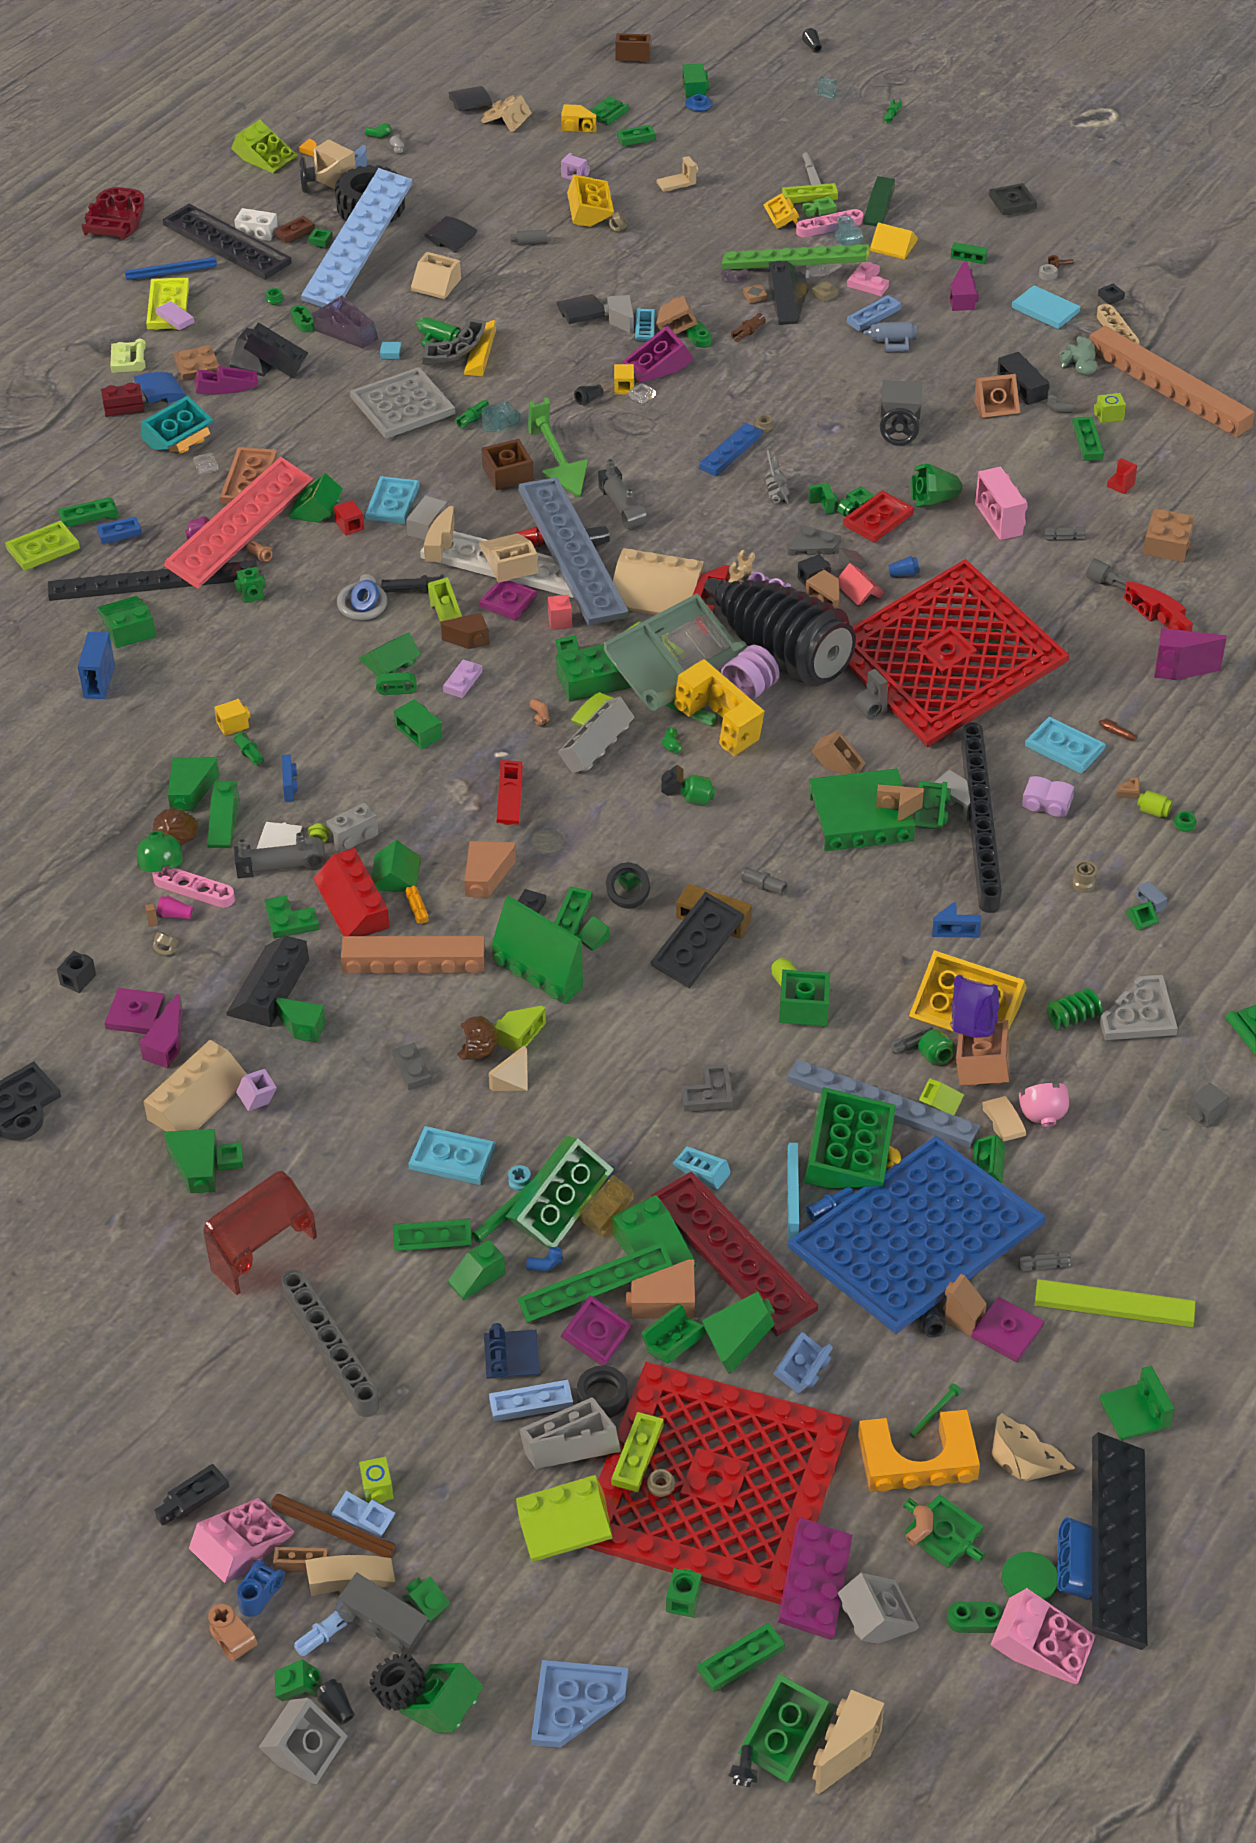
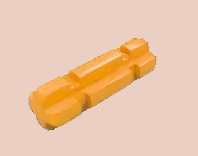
[405,886,429,925]

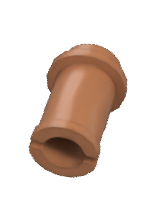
[246,540,273,562]

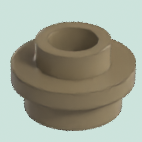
[754,414,774,432]
[647,1469,675,1497]

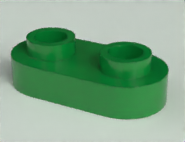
[685,320,712,348]
[946,1602,1004,1633]

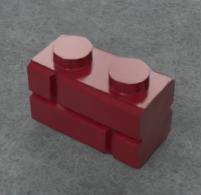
[101,382,145,417]

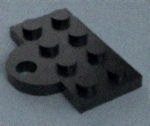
[0,1061,61,1140]

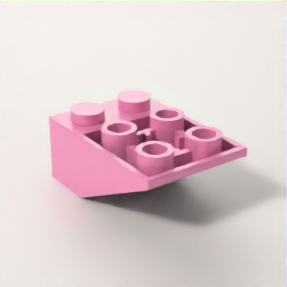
[189,1498,294,1583]
[991,1588,1096,1684]

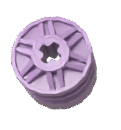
[721,645,780,700]

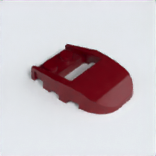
[82,187,144,240]

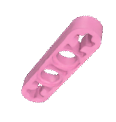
[796,209,863,237]
[152,866,235,908]

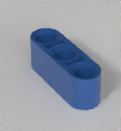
[1057,1517,1092,1600]

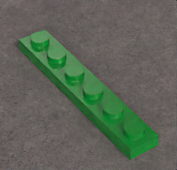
[517,1242,673,1324]

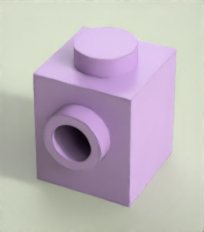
[236,1069,277,1111]

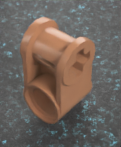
[208,1604,258,1662]

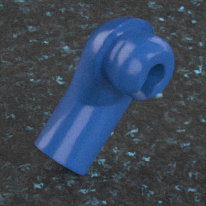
[526,1247,563,1272]

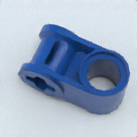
[237,1559,285,1617]

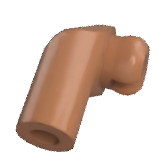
[530,699,550,726]
[905,1505,933,1546]

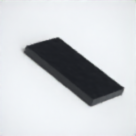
[650,892,744,989]

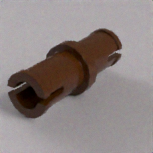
[731,313,766,342]

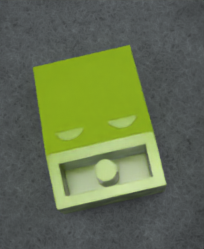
[231,119,298,173]

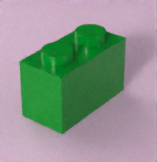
[682,63,710,98]
[394,699,443,750]

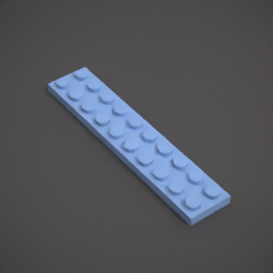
[301,168,412,312]

